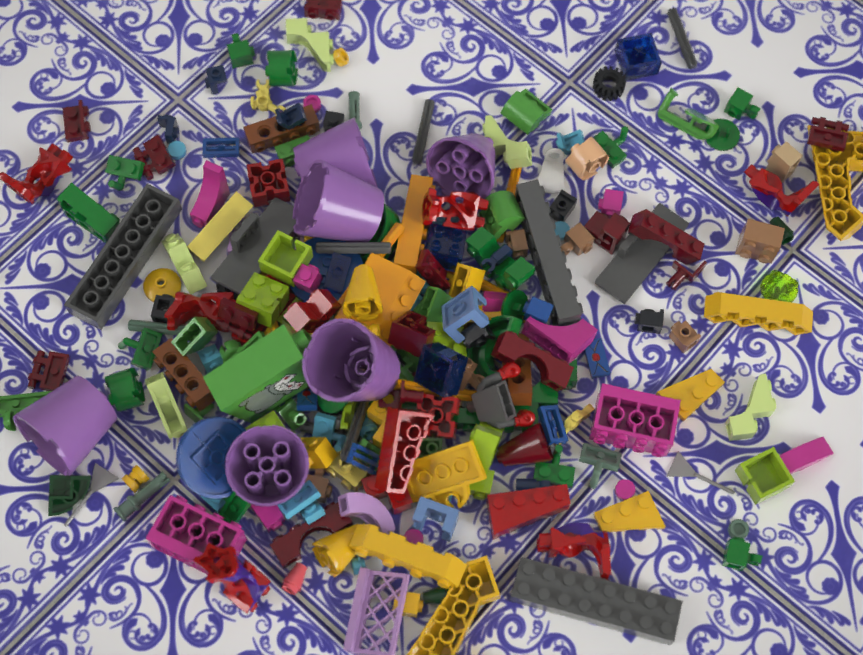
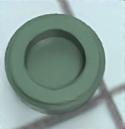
[728,519,749,539]

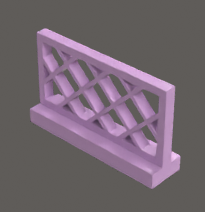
[343,567,410,655]

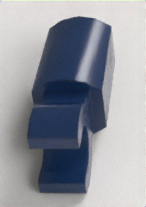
[480,244,513,275]
[516,478,550,491]

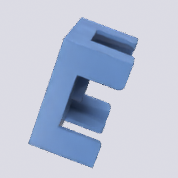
[441,286,489,344]
[412,497,459,542]

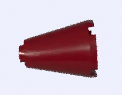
[496,423,553,466]

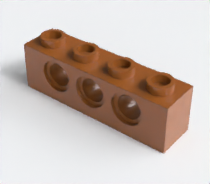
[243,104,320,154]
[502,333,533,406]
[152,338,215,412]

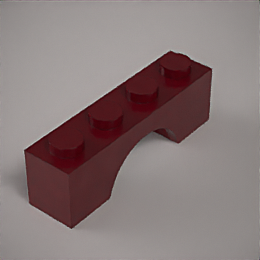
[628,209,705,265]
[490,331,574,392]
[270,502,353,569]

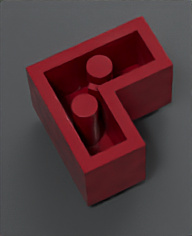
[584,211,630,255]
[387,310,436,357]

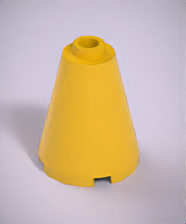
[343,264,383,321]
[312,523,358,577]

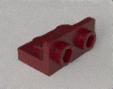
[304,0,342,20]
[63,100,91,143]
[415,249,451,290]

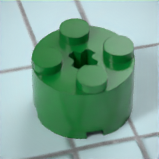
[265,50,298,87]
[105,367,145,412]

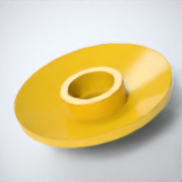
[143,268,181,302]

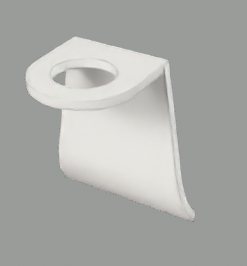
[537,148,565,194]

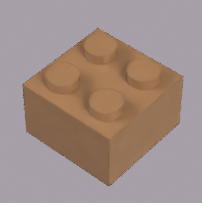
[735,218,785,264]

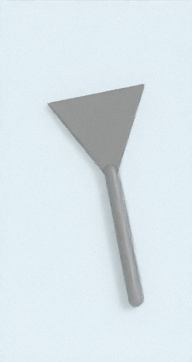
[666,451,735,494]
[64,463,119,527]

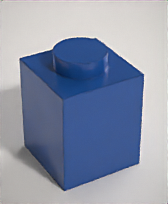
[522,296,554,324]

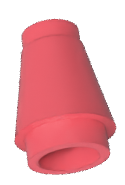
[281,563,307,595]

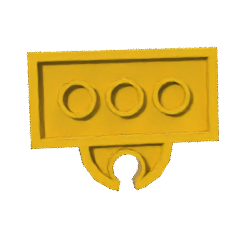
[407,440,487,509]

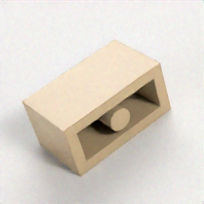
[765,141,803,183]

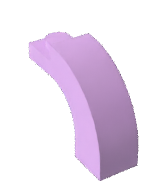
[338,492,395,534]

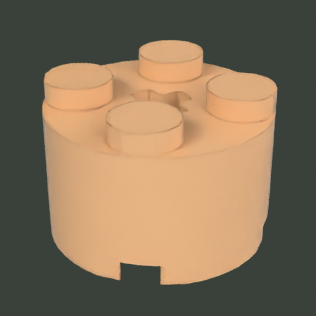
[565,137,609,180]

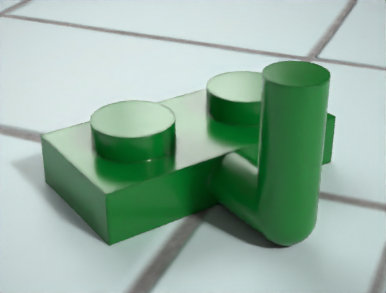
[593,126,629,169]
[105,155,145,191]
[118,327,162,371]
[533,444,575,488]
[218,491,251,523]

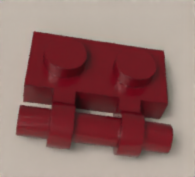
[807,117,849,152]
[133,135,176,180]
[215,297,259,340]
[27,350,70,391]

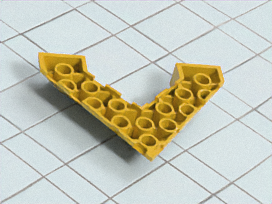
[807,125,863,241]
[407,555,500,655]

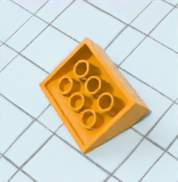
[334,253,426,347]

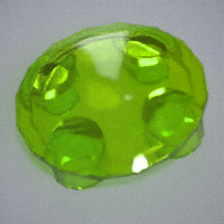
[760,270,799,303]

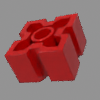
[246,159,291,207]
[416,394,460,440]

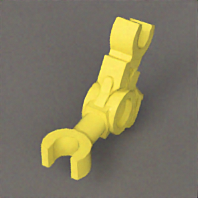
[250,79,286,116]
[555,404,595,446]

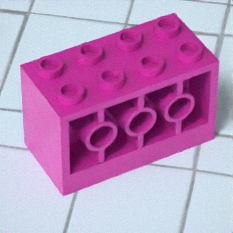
[589,383,681,457]
[145,495,247,575]

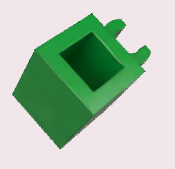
[227,33,255,69]
[724,87,760,120]
[722,537,762,571]

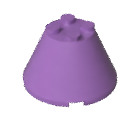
[426,133,495,203]
[225,425,309,506]

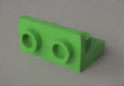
[274,135,310,167]

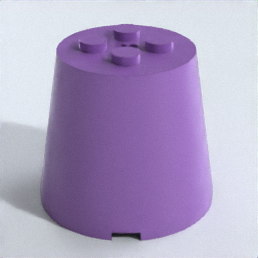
[293,118,378,188]
[292,159,384,242]
[302,318,400,402]
[13,376,117,476]

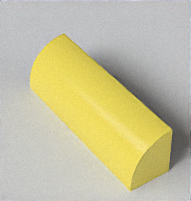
[187,191,254,262]

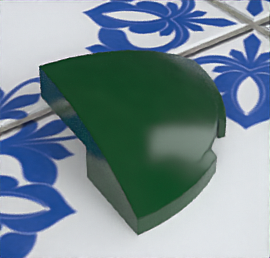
[48,475,91,516]

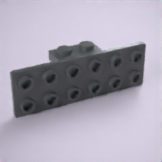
[211,198,296,294]
[595,203,689,304]

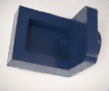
[204,65,227,95]
[275,103,307,130]
[157,115,180,144]

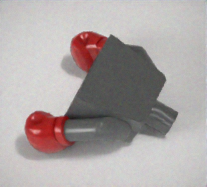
[467,362,535,429]

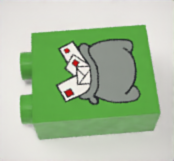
[203,324,312,423]

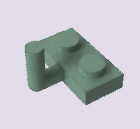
[579,442,622,489]

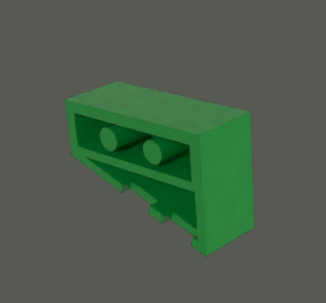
[57,182,120,243]

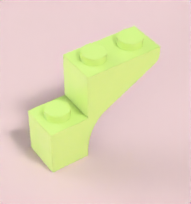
[286,18,334,72]
[483,115,532,169]
[161,233,207,294]
[145,372,188,439]
[725,374,776,441]

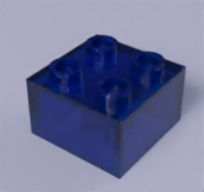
[615,33,662,80]
[425,223,467,272]
[413,342,468,398]

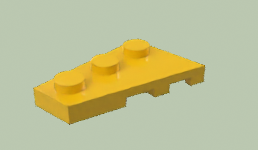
[656,369,725,422]
[593,491,666,532]

